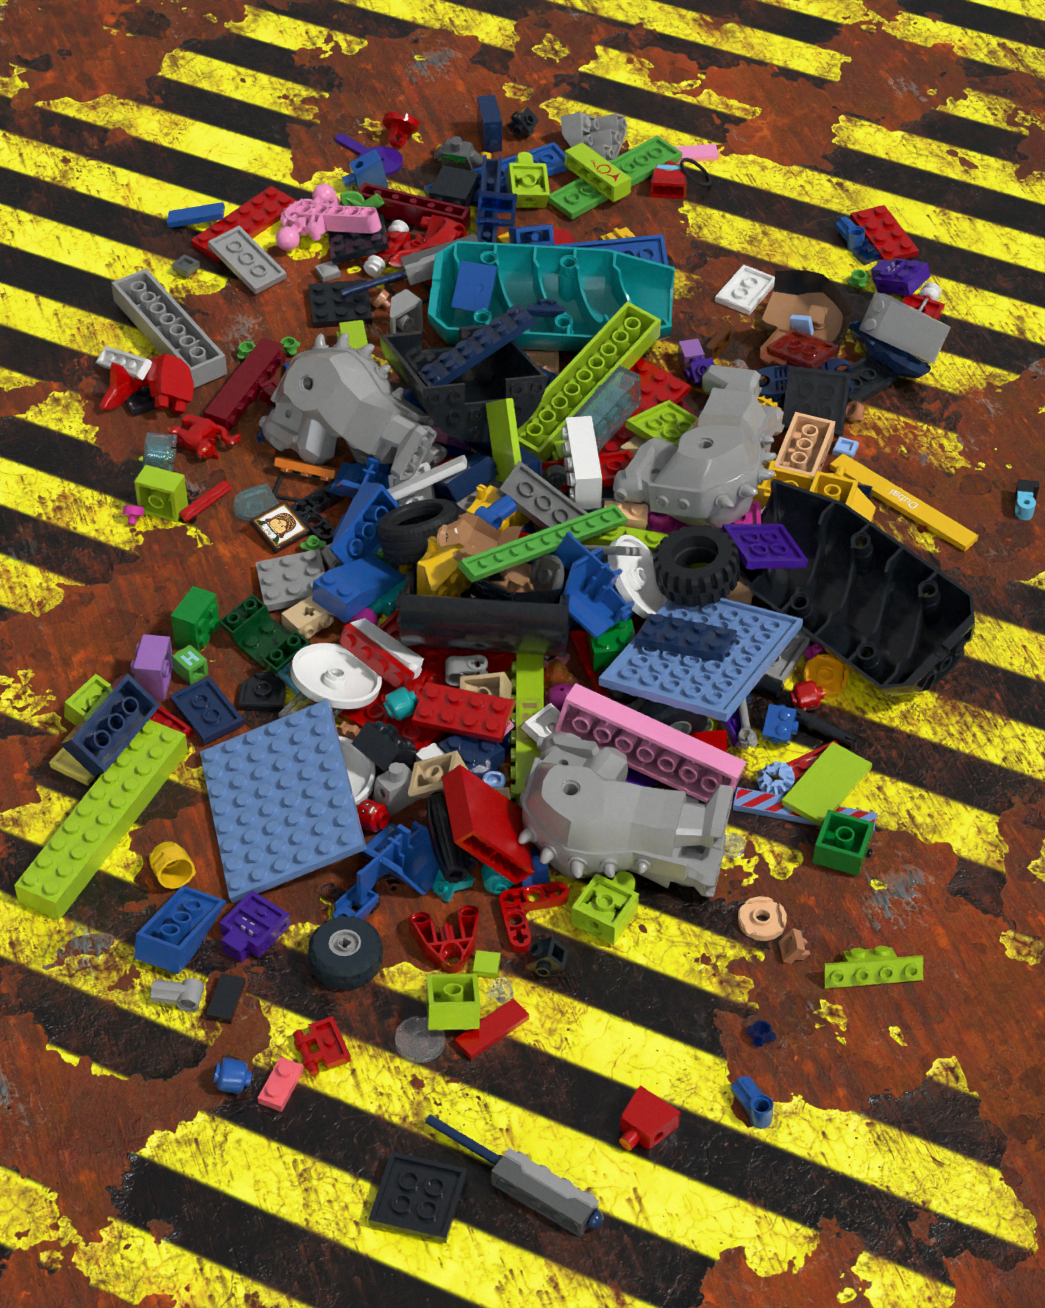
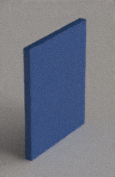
[451,261,498,312]

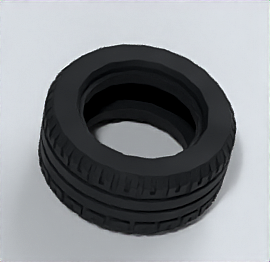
[377,499,459,565]

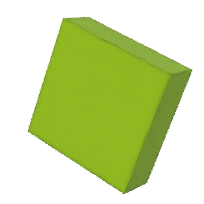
[473,950,501,978]

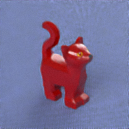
[168,414,241,459]

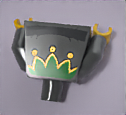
[434,136,492,170]

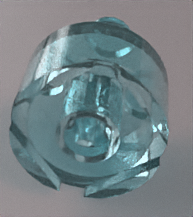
[142,431,177,472]

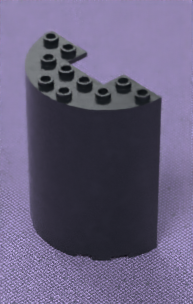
[380,324,547,443]
[396,564,571,657]

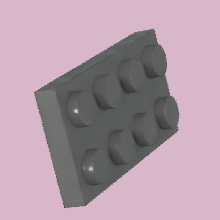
[496,460,588,529]

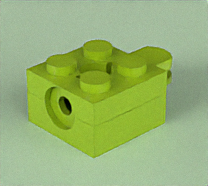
[505,152,550,208]
[64,674,111,726]
[571,871,639,945]

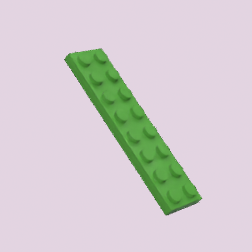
[548,135,683,220]

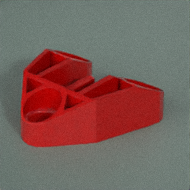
[409,905,480,974]

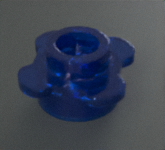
[746,1020,776,1047]

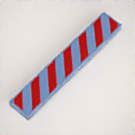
[733,787,877,836]

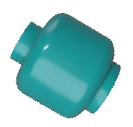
[383,687,418,721]
[481,864,514,895]

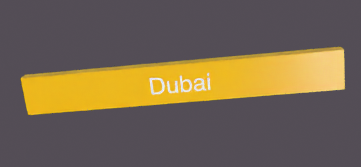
[830,453,978,552]

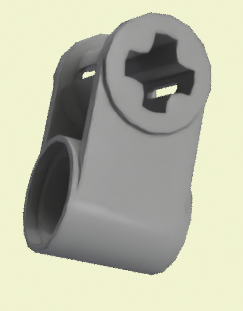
[445,655,488,686]

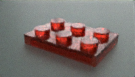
[766,329,839,369]

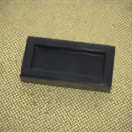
[206,973,246,1024]

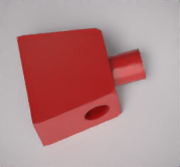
[619,1085,680,1150]

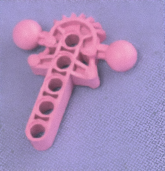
[276,184,382,251]

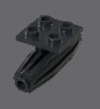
[426,792,480,883]

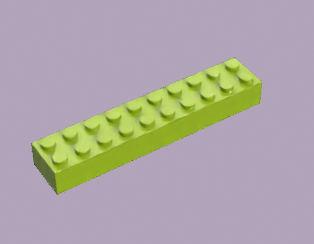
[517,301,661,462]
[14,719,188,921]

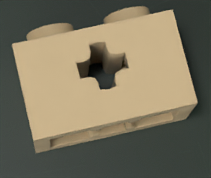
[281,594,334,639]

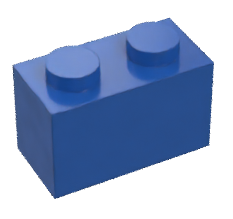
[508,224,554,246]

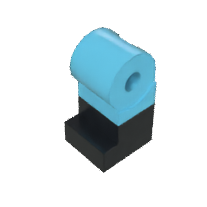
[1015,479,1039,520]

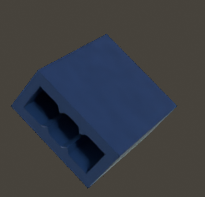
[477,95,502,153]
[434,453,499,502]

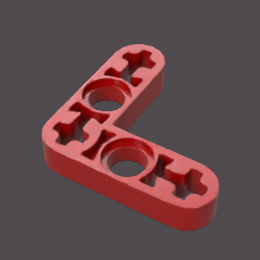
[499,882,569,954]

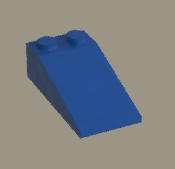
[329,482,400,565]
[312,554,405,623]
[134,885,226,974]

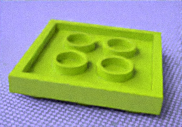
[625,400,698,445]

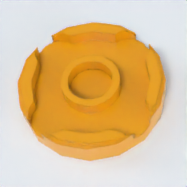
[803,654,848,697]

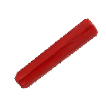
[179,481,232,522]

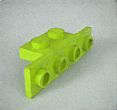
[824,946,923,989]

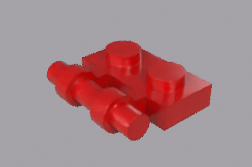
[292,1016,351,1076]

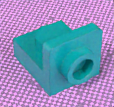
[432,870,475,902]

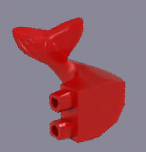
[389,215,467,285]
[100,354,194,415]

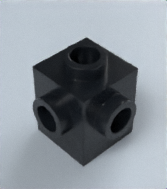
[507,106,539,140]
[526,937,569,978]

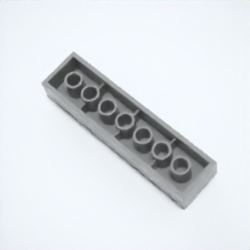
[111,269,227,388]

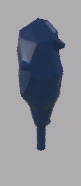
[848,320,931,379]

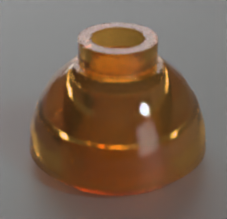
[544,659,573,689]

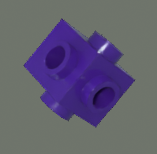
[683,356,714,387]

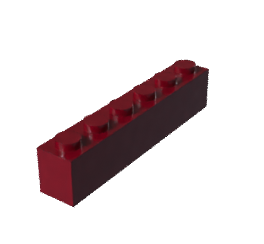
[358,183,470,232]
[204,337,286,432]

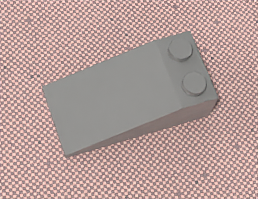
[859,293,951,364]

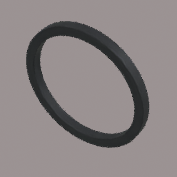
[680,158,711,187]

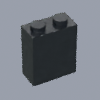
[429,165,479,207]

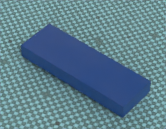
[167,202,225,228]

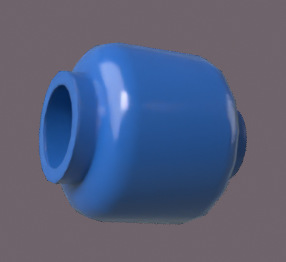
[212,1058,252,1094]

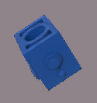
[762,704,799,745]

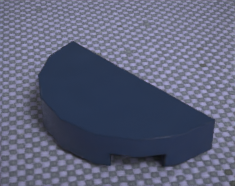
[526,299,565,318]

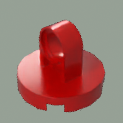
[382,111,419,147]

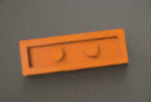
[274,457,340,482]

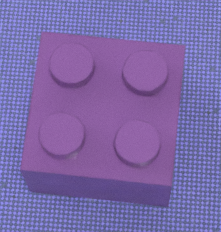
[131,634,174,701]

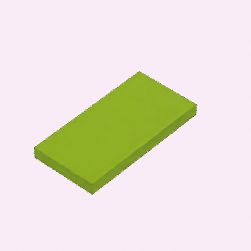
[486,398,522,482]
[781,742,872,827]

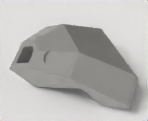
[560,112,627,161]

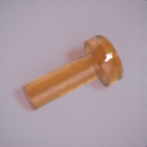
[499,763,511,784]

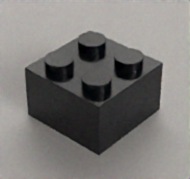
[351,721,419,772]

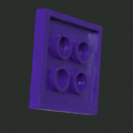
[721,524,808,570]

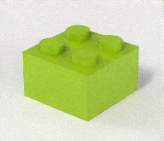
[134,465,188,522]
[426,974,480,1031]

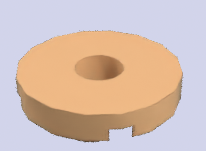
[738,896,787,941]

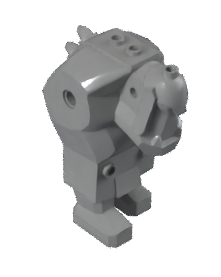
[259,333,447,480]
[613,365,784,529]
[518,732,734,898]

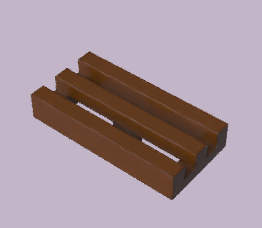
[704,325,731,361]

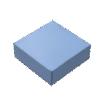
[790,314,814,336]
[832,436,859,459]

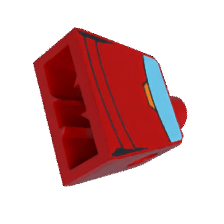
[650,161,687,199]

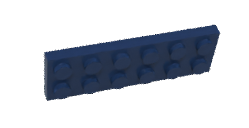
[417,304,537,387]

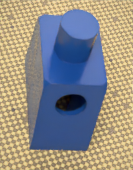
[342,149,388,191]

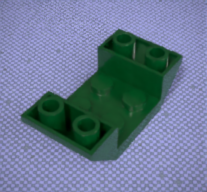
[219,594,311,673]

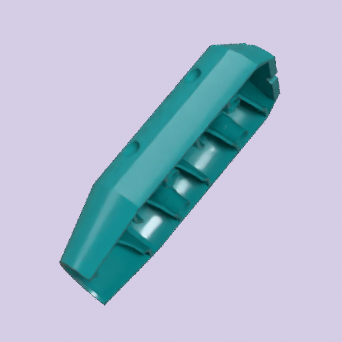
[428,241,675,353]

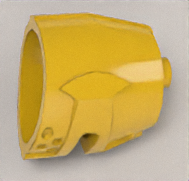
[150,841,196,889]

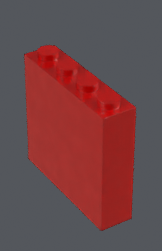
[442,765,535,885]

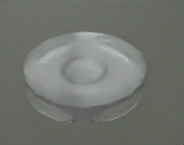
[395,1016,446,1063]

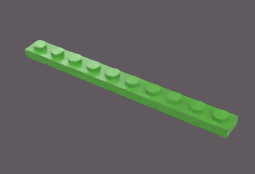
[457,504,628,582]

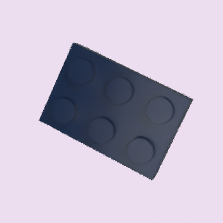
[169,676,244,745]

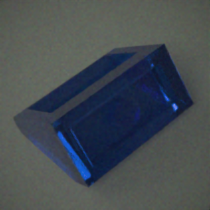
[476,190,517,228]

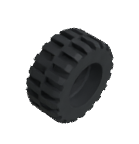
[653,524,740,607]

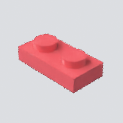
[258,1057,304,1112]

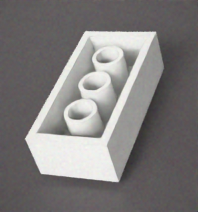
[561,416,602,509]

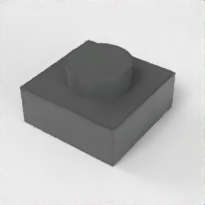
[172,254,200,278]

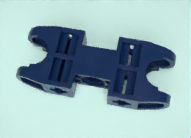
[756,359,854,407]

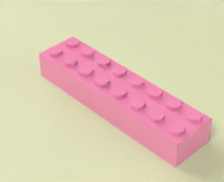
[554,683,746,803]

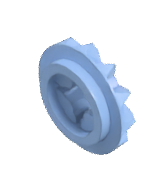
[757,761,795,795]

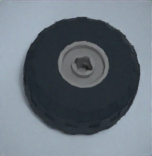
[308,916,383,990]

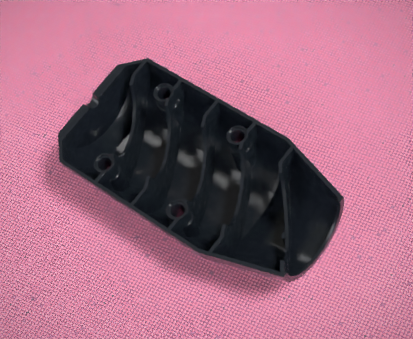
[739,479,975,698]

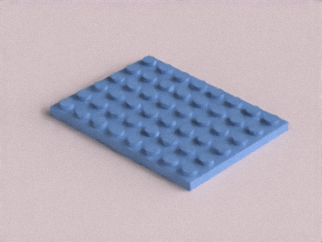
[599,598,803,722]
[200,699,367,903]

